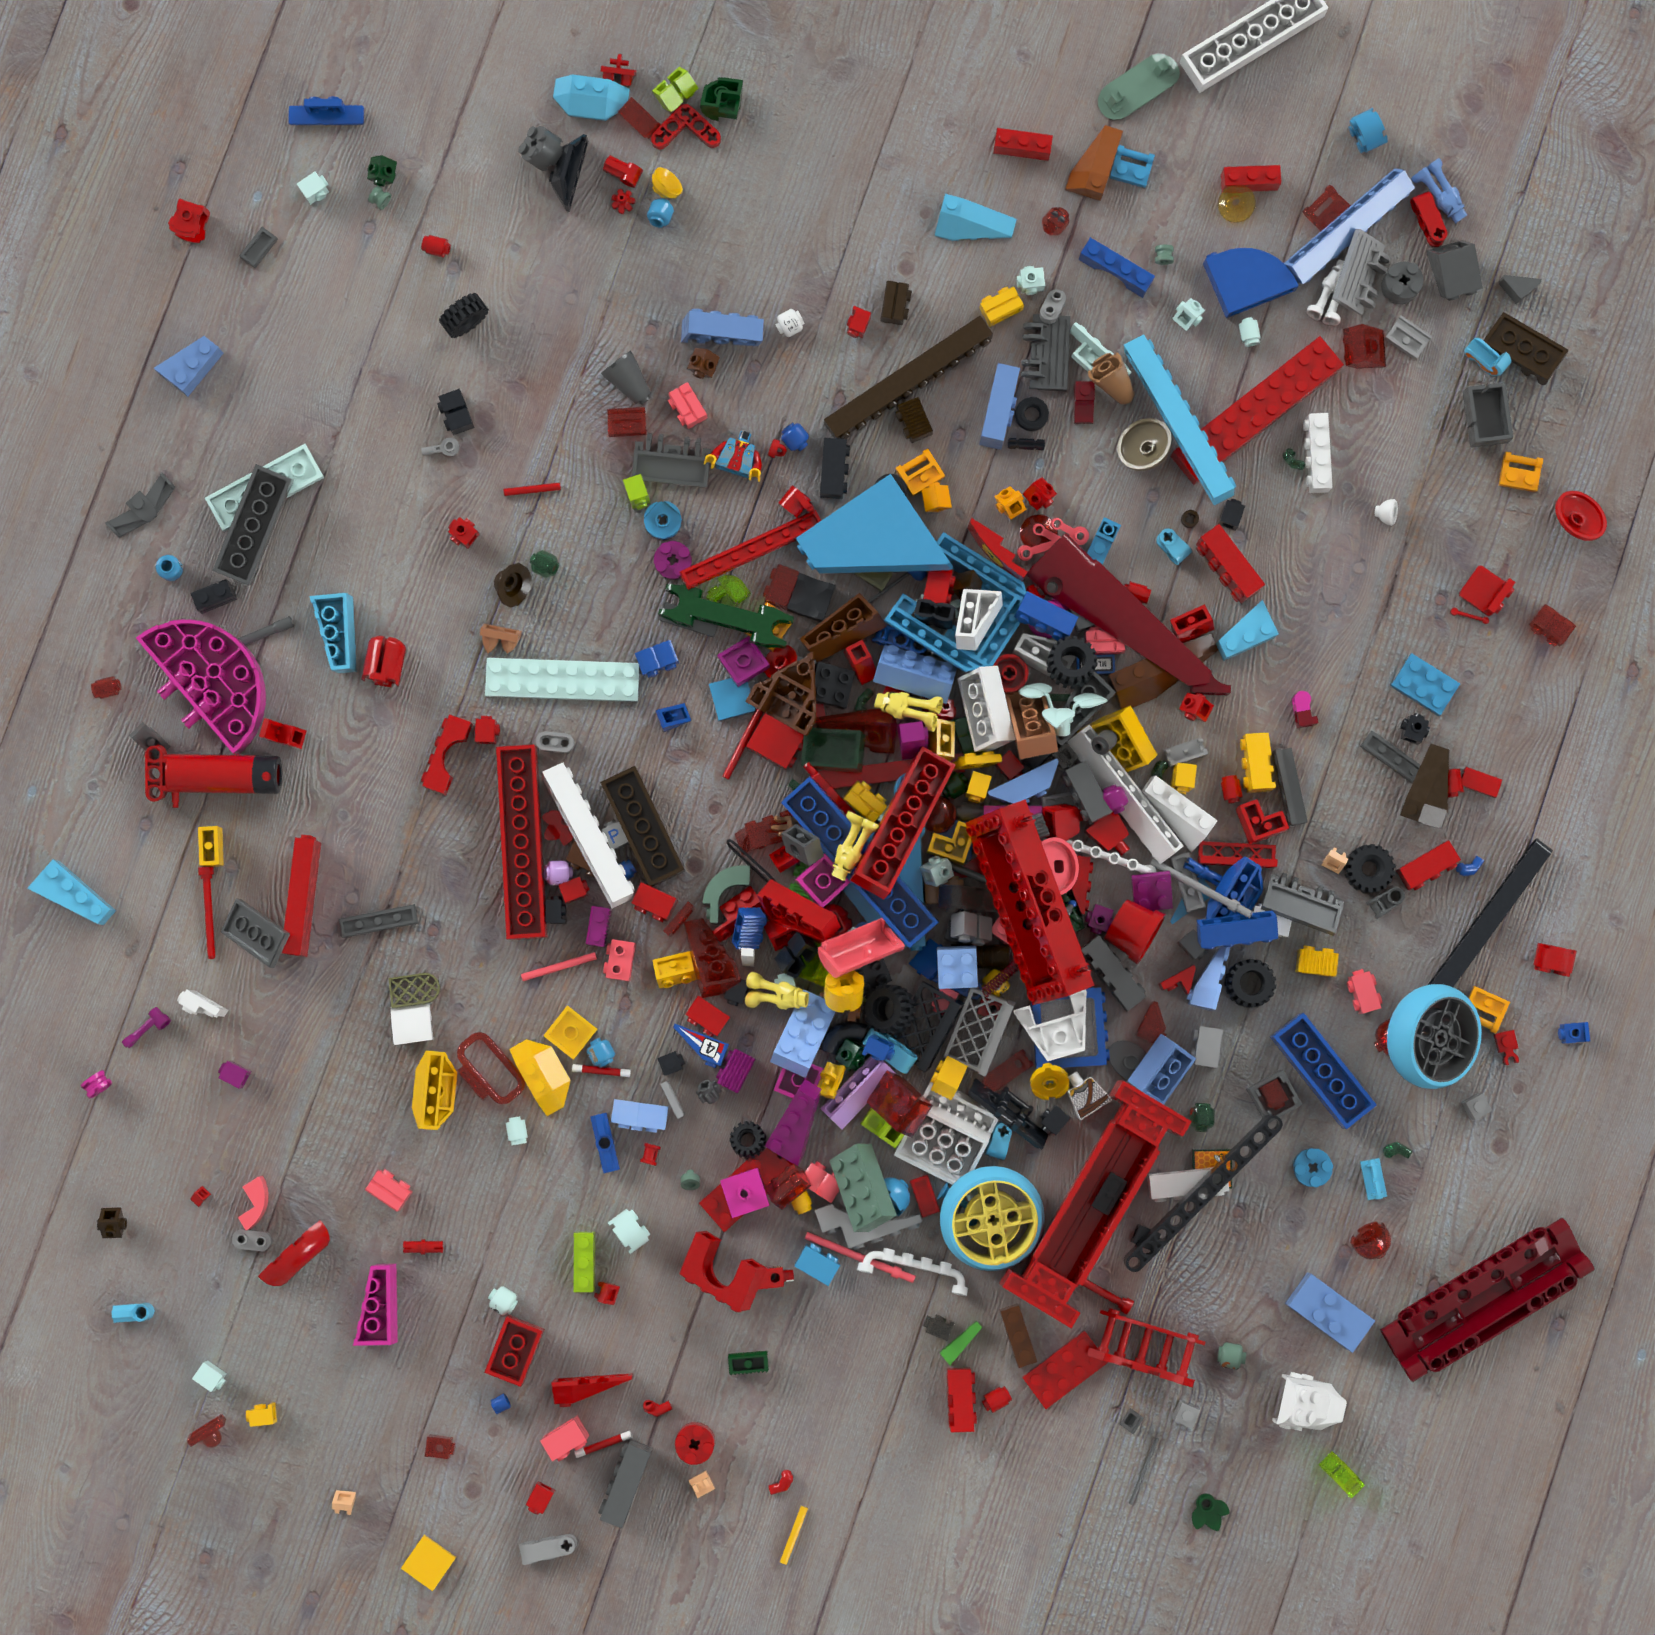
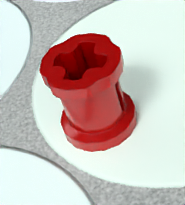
[640,1143,661,1166]

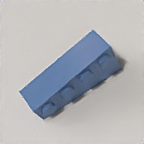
[681,309,764,346]

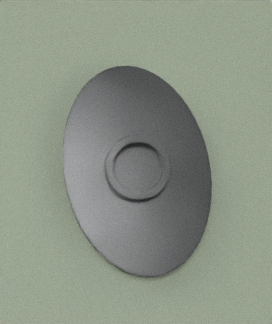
[1109,1040,1147,1080]

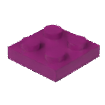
[717,636,770,687]
[1131,871,1173,911]

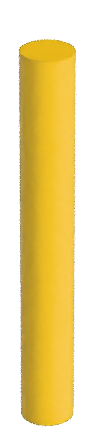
[780,1506,808,1565]

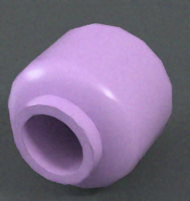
[543,861,573,885]

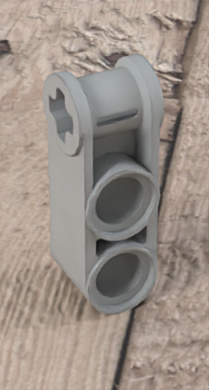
[519,1534,578,1565]

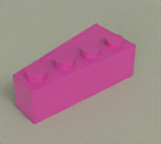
[353,1264,398,1346]

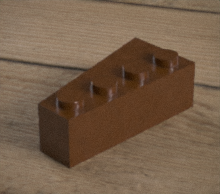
[799,593,887,662]

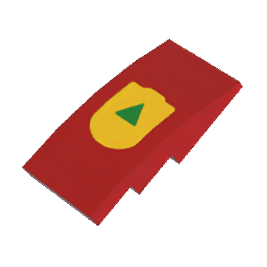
[968,518,1028,582]

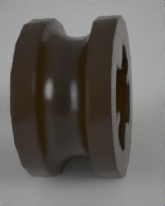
[1181,510,1199,528]

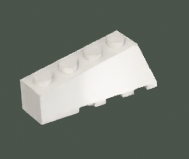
[1141,775,1217,852]

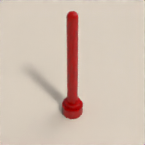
[198,867,215,959]
[1083,1279,1134,1315]

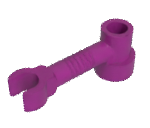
[122,1007,171,1048]

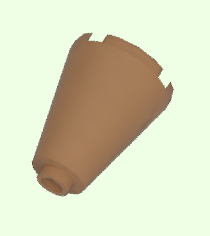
[1088,352,1135,404]

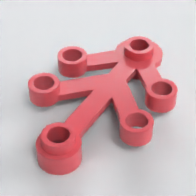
[1017,518,1089,561]

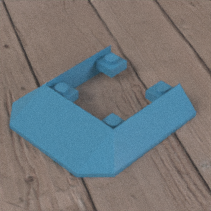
[884,532,1026,672]

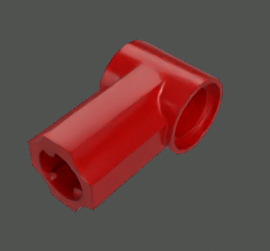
[603,155,643,188]

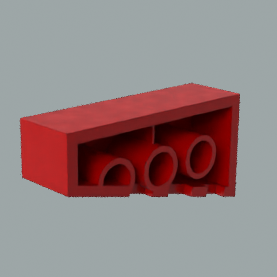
[757,879,841,942]

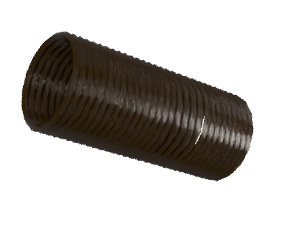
[951,944,1009,969]

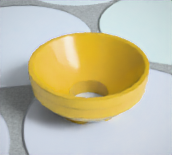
[652,167,683,198]

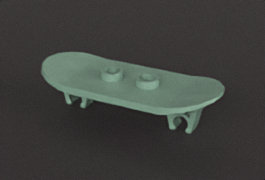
[1098,54,1180,120]

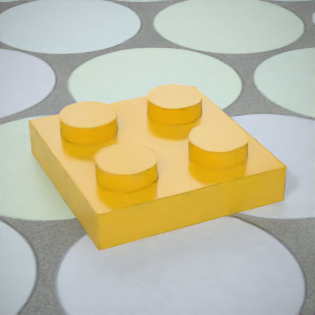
[952,751,1002,770]
[543,1005,598,1060]

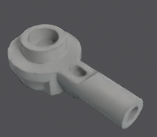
[421,438,459,457]

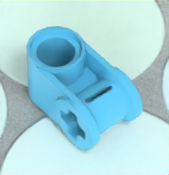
[1156,528,1192,565]
[985,1121,1012,1160]

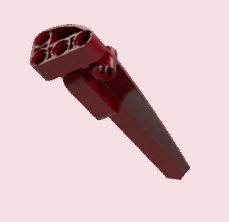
[1027,533,1211,686]

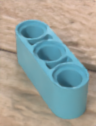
[862,1028,918,1074]

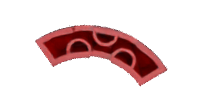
[258,1220,330,1286]

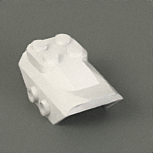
[1272,1372,1347,1431]

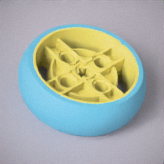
[940,1166,1045,1271]

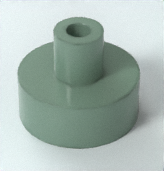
[681,1170,700,1190]

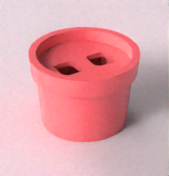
[1041,837,1079,895]

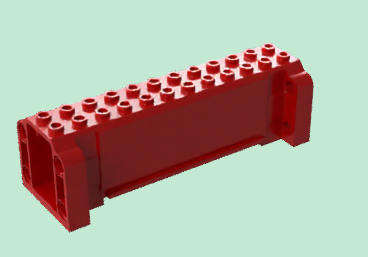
[999,1081,1192,1329]

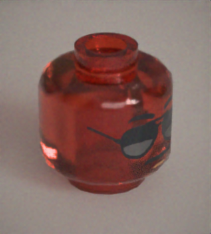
[1042,207,1070,235]

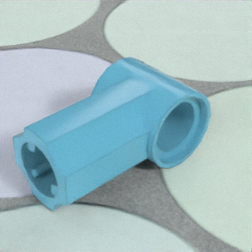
[112,1303,155,1323]

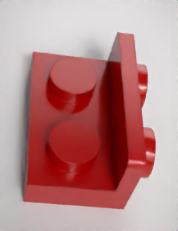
[769,846,800,873]

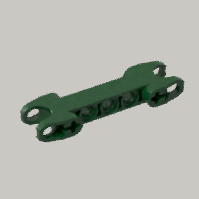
[658,584,794,649]

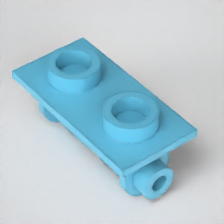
[1360,1158,1387,1200]

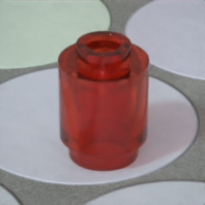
[91,676,122,699]

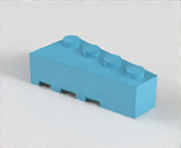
[27,859,116,925]

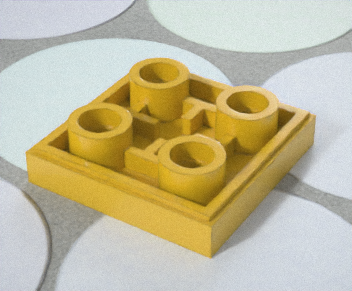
[401,1534,456,1591]

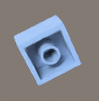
[937,945,978,989]

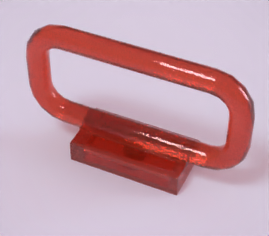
[457,1032,525,1104]

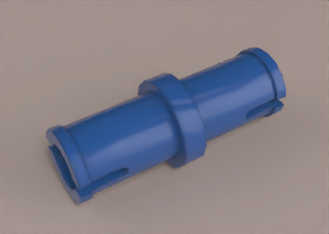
[1183,857,1222,886]

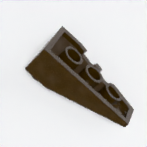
[1400,743,1450,829]

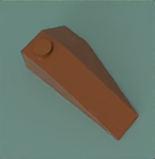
[1065,125,1123,201]

